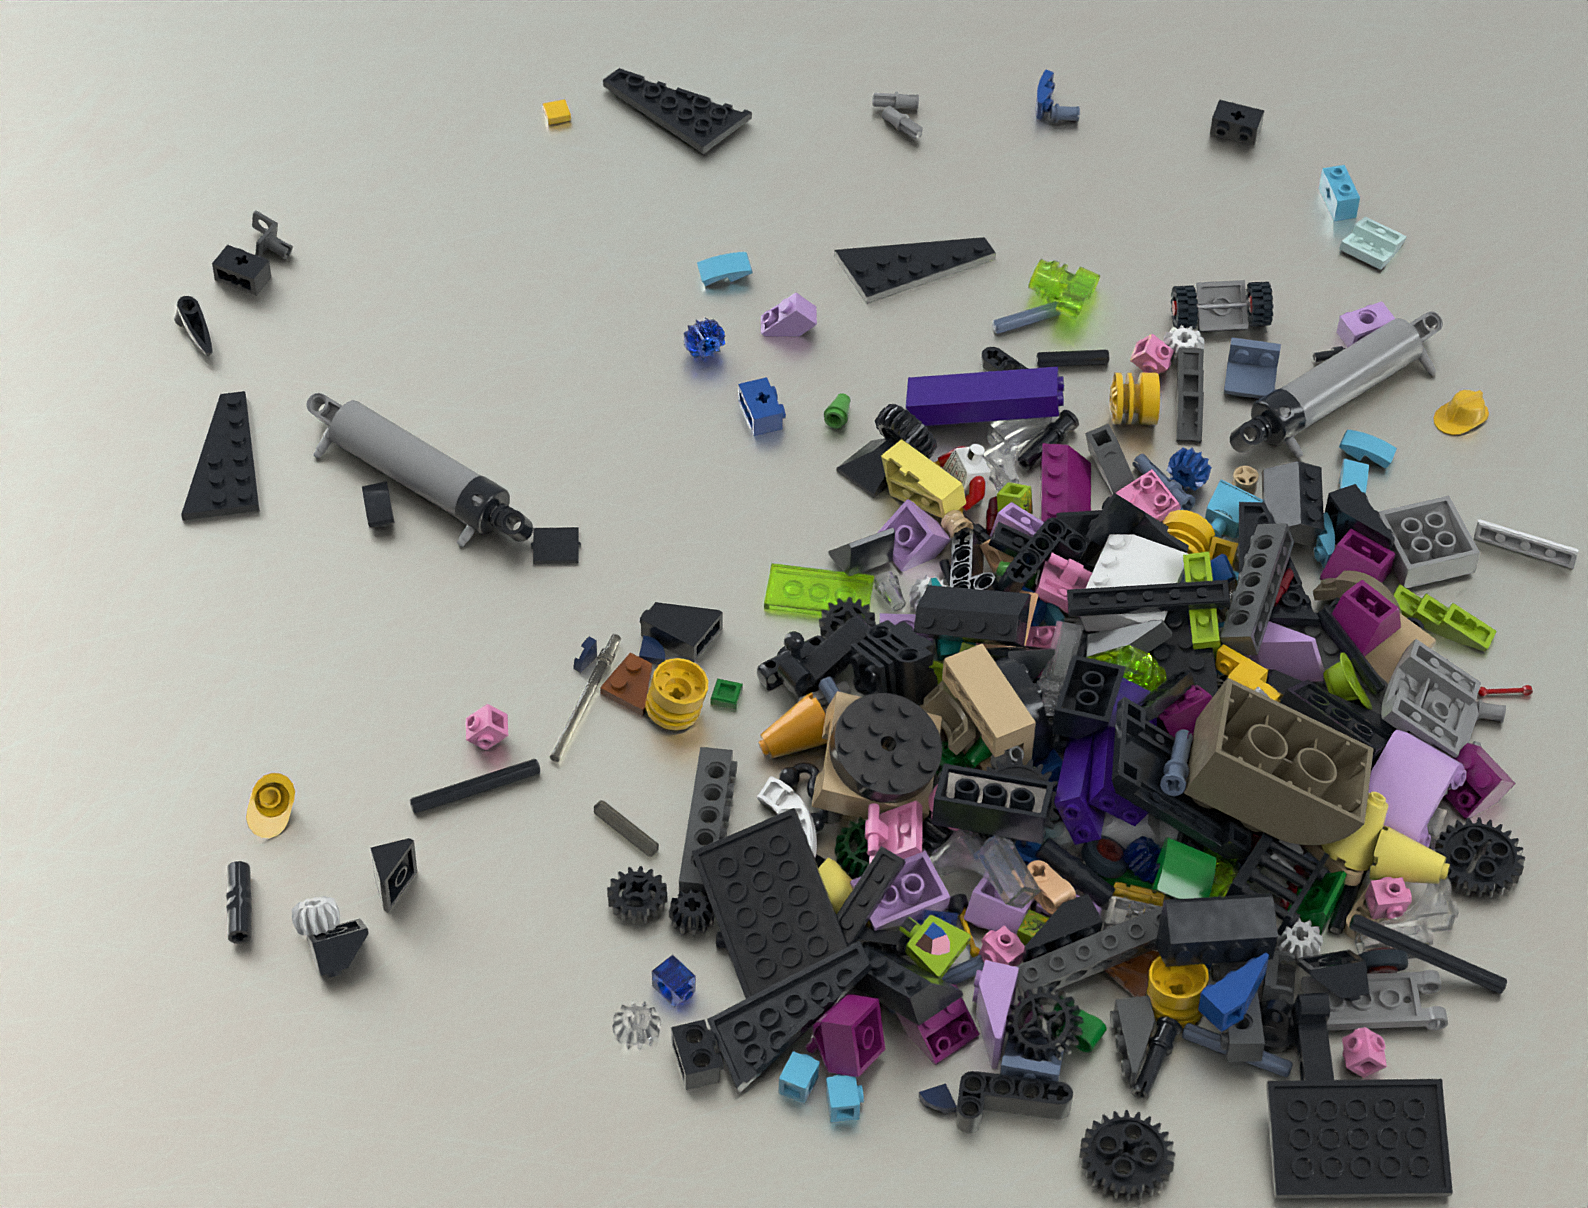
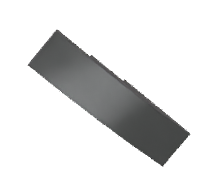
[1176,347,1204,442]

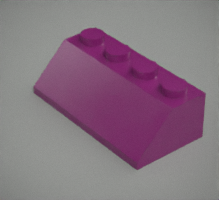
[1039,443,1091,522]

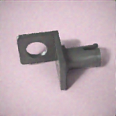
[252,211,293,259]

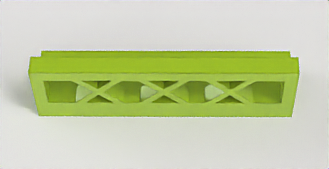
[1183,552,1221,658]

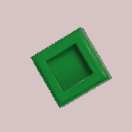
[710,678,743,710]

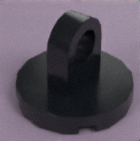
[1259,999,1296,1053]

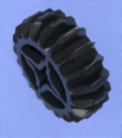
[875,404,937,459]
[1006,986,1084,1062]

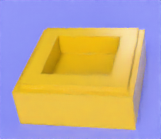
[542,99,571,125]

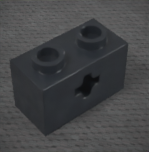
[1210,99,1264,146]
[212,244,272,296]

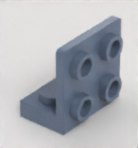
[1224,337,1281,399]
[1000,1033,1064,1081]

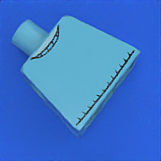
[1205,479,1263,539]

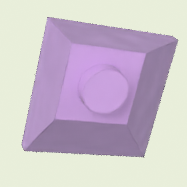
[877,499,951,572]

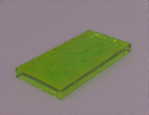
[764,563,874,616]

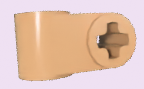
[1023,860,1076,915]

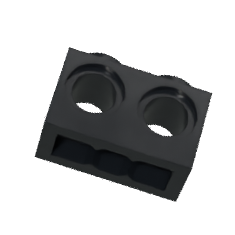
[671,1019,724,1090]

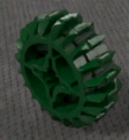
[834,816,870,878]

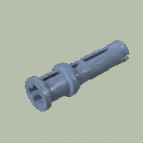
[1132,454,1196,511]
[1160,730,1193,796]

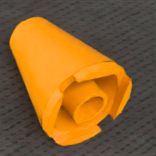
[758,693,828,758]

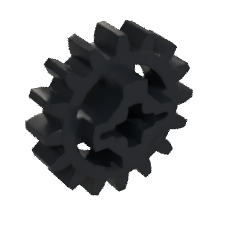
[819,597,876,640]
[607,866,668,924]

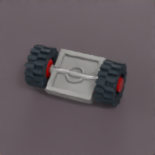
[1171,280,1274,332]

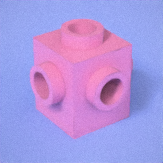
[1130,334,1174,374]
[466,704,508,751]
[1365,877,1412,919]
[978,925,1025,967]
[1342,1027,1387,1078]

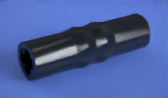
[1035,837,1115,907]
[226,861,252,944]

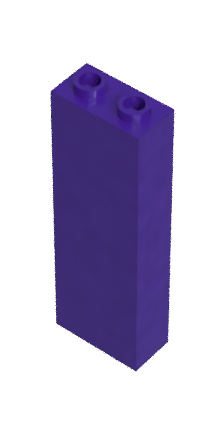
[906,367,1064,426]
[1088,678,1157,827]
[1054,733,1106,845]

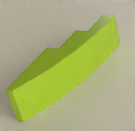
[1393,584,1497,652]

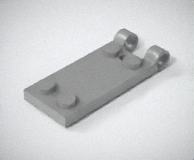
[1301,970,1448,1030]

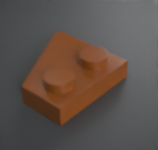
[600,652,652,716]
[1104,950,1160,997]

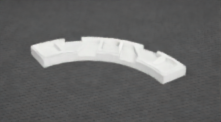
[757,776,817,858]

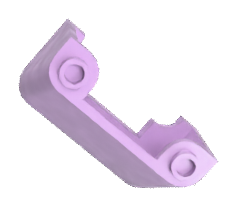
[1368,730,1467,847]

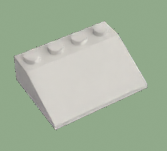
[1080,534,1188,631]

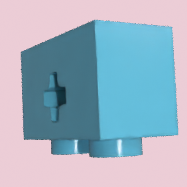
[1318,165,1360,222]

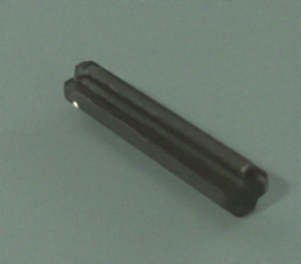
[593,800,659,857]

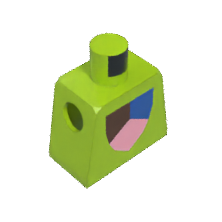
[899,915,971,979]

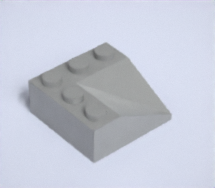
[1379,496,1480,588]

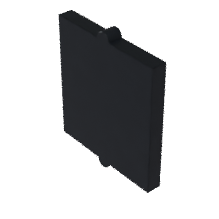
[531,527,581,564]

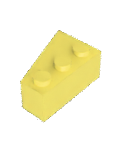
[881,439,966,519]

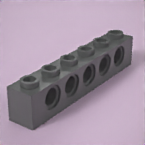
[1219,523,1294,655]
[679,747,737,896]
[1015,906,1163,999]
[1211,961,1265,1062]

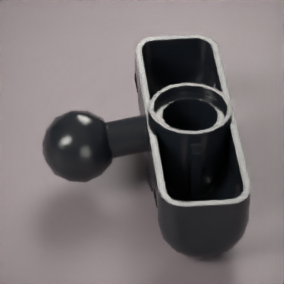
[756,631,826,691]

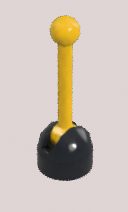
[947,894,980,958]

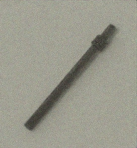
[550,634,621,762]

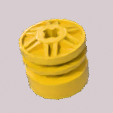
[1109,372,1160,425]
[1163,510,1215,573]
[645,658,709,730]
[1147,956,1209,1028]

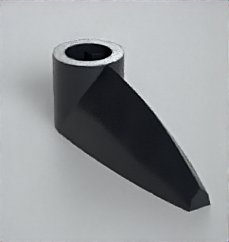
[174,296,213,356]

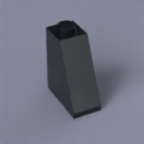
[639,602,723,662]

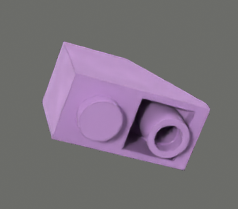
[761,293,817,337]

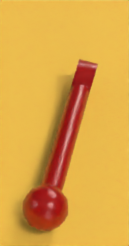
[1478,685,1533,697]

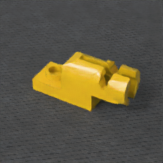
[1215,644,1283,703]

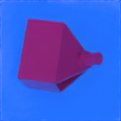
[806,994,886,1077]

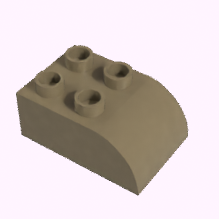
[1183,678,1374,845]

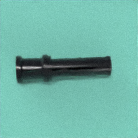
[1017,410,1079,470]
[1131,1016,1182,1100]

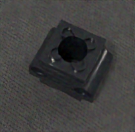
[850,620,938,706]

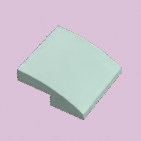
[1339,217,1407,270]

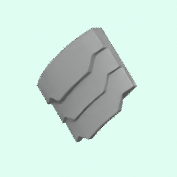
[1381,639,1481,758]

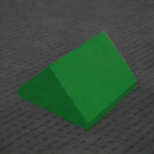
[1286,871,1347,936]

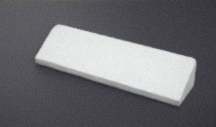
[1474,519,1579,569]

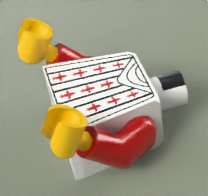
[932,444,990,514]

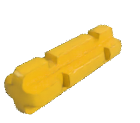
[1112,882,1164,908]

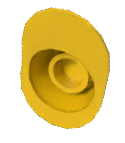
[1433,390,1489,435]
[246,773,295,838]

